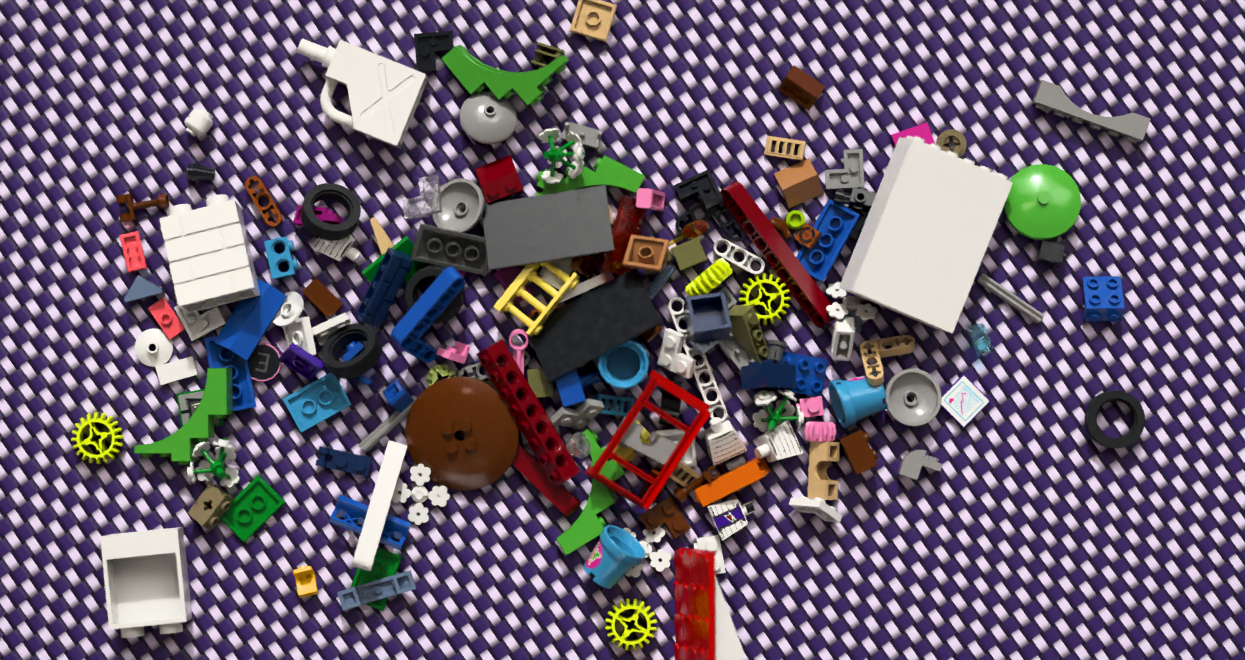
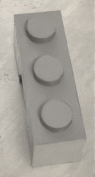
[615,416,677,466]

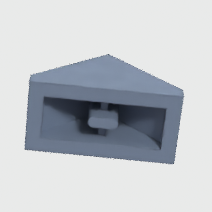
[124,275,165,303]

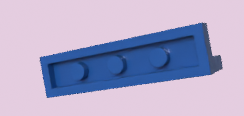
[329,495,411,550]

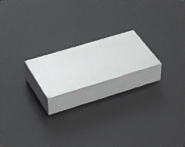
[155,356,198,385]

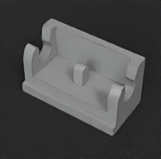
[561,121,603,150]
[718,332,755,371]

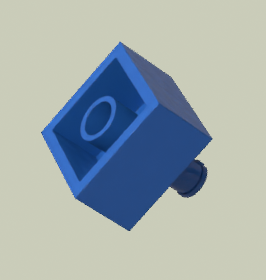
[555,369,601,407]

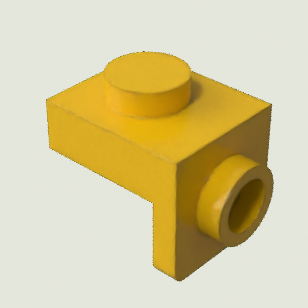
[293,566,319,598]

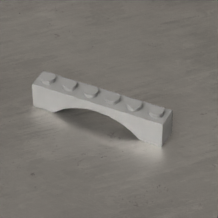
[1032,80,1150,144]

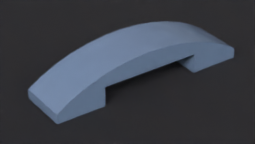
[337,570,416,611]

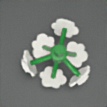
[538,128,585,184]
[752,389,805,432]
[186,438,240,488]

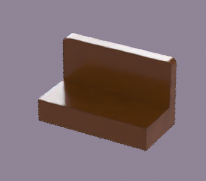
[778,65,825,110]
[301,278,344,318]

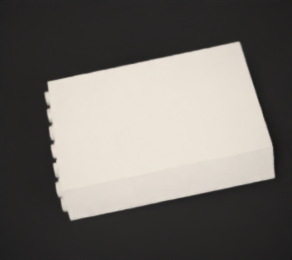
[839,136,1013,333]

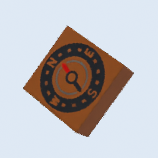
[794,223,822,249]

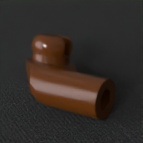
[769,217,792,240]

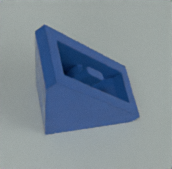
[382,379,414,413]

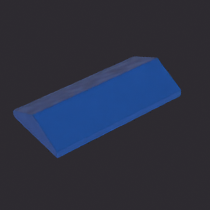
[796,199,861,282]
[214,279,287,362]
[204,336,257,412]

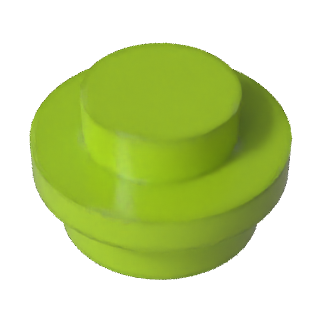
[786,210,805,230]

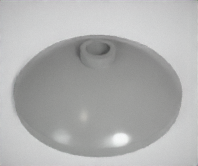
[460,91,517,144]
[432,178,484,233]
[885,369,942,426]

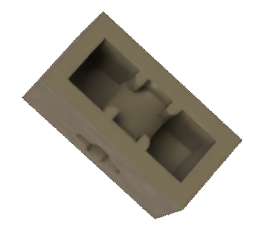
[188,482,234,530]

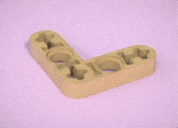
[860,335,915,386]

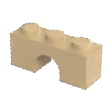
[807,441,840,500]

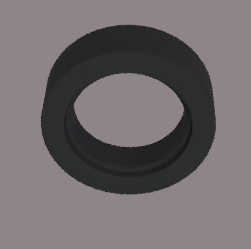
[301,183,361,241]
[322,323,382,379]
[1085,391,1145,448]

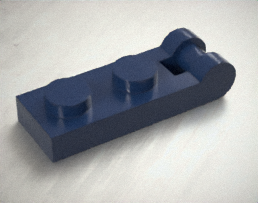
[315,446,372,477]

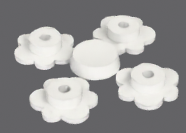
[826,282,878,320]
[392,464,450,525]
[623,525,671,577]

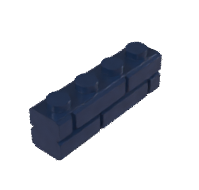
[356,248,413,328]

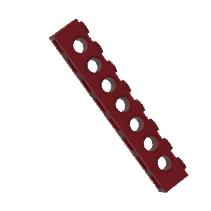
[476,339,580,487]

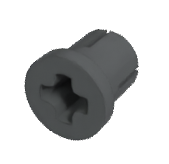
[767,340,787,363]

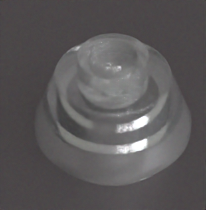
[566,432,591,458]

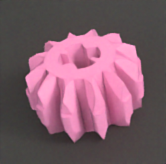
[804,421,836,442]

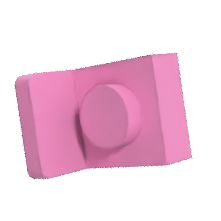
[436,341,470,364]
[796,396,824,418]

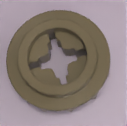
[936,129,967,158]

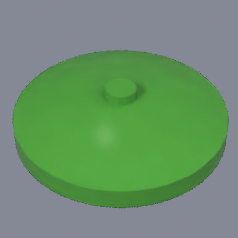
[1004,164,1081,240]

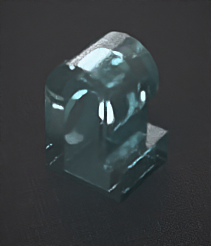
[966,323,993,355]

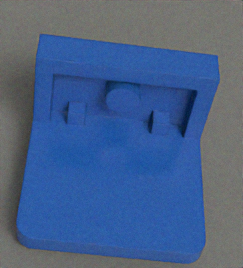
[1082,276,1125,322]
[341,341,373,385]
[782,352,827,396]

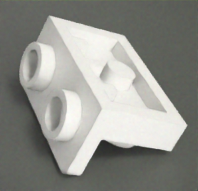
[311,312,352,346]
[693,534,726,574]

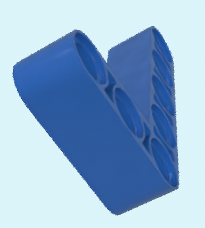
[391,267,466,363]

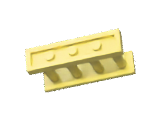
[493,261,580,337]

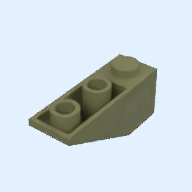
[728,305,768,364]

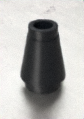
[187,163,215,182]

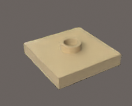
[569,0,617,42]

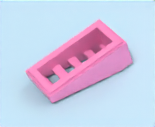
[636,188,665,212]

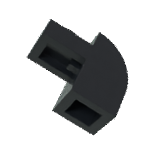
[659,381,682,425]

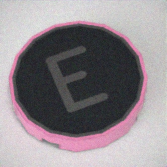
[248,343,282,381]

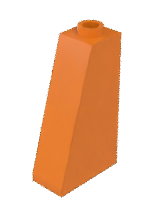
[695,457,771,507]

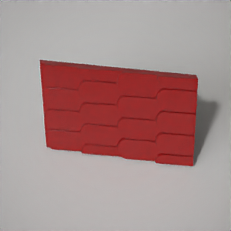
[673,547,746,660]

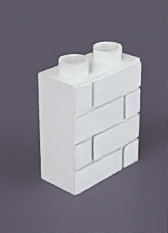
[159,194,260,314]
[100,527,192,638]

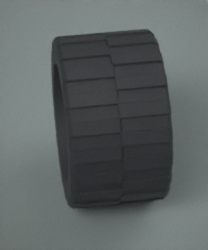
[404,265,465,325]

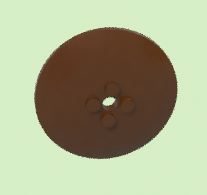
[406,377,519,491]

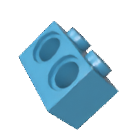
[264,236,299,280]

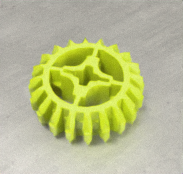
[685,258,733,297]
[738,273,790,325]
[71,412,124,464]
[605,598,657,651]

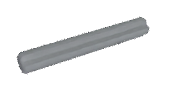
[977,273,1044,323]
[359,395,417,453]

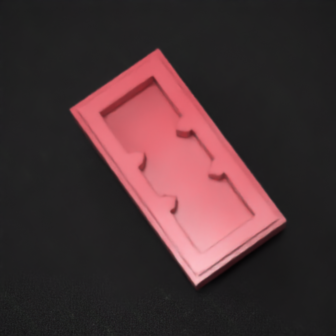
[119,231,148,273]
[148,297,185,340]

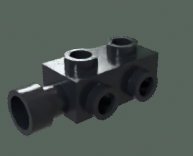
[833,187,877,213]

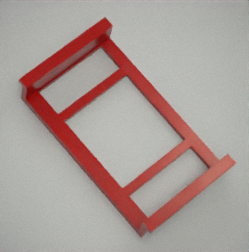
[585,369,711,510]

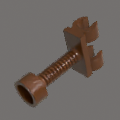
[116,193,170,222]
[673,465,720,503]

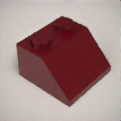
[475,155,524,204]

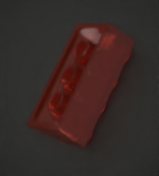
[602,194,647,276]

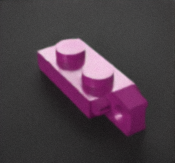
[293,205,343,227]

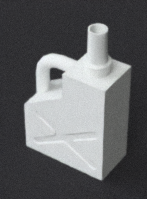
[297,39,429,149]

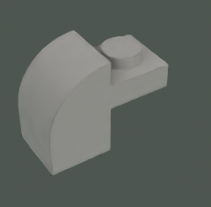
[897,449,943,480]

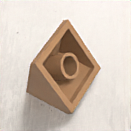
[774,158,824,209]
[623,234,669,272]

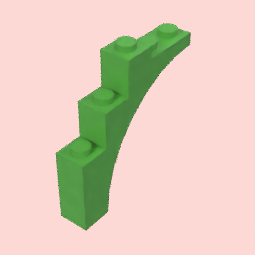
[442,45,569,106]
[535,155,645,196]
[134,368,233,465]
[557,428,626,555]

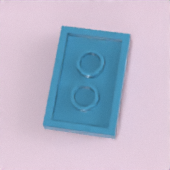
[283,372,352,433]

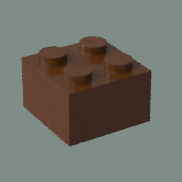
[838,429,879,475]

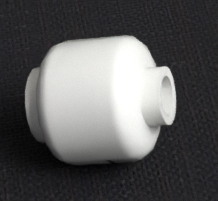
[184,108,213,137]

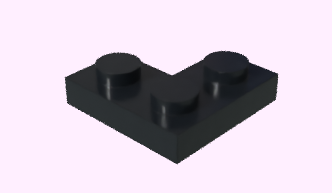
[414,31,454,72]
[674,169,724,209]

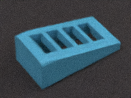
[594,394,635,417]

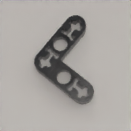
[675,201,746,242]

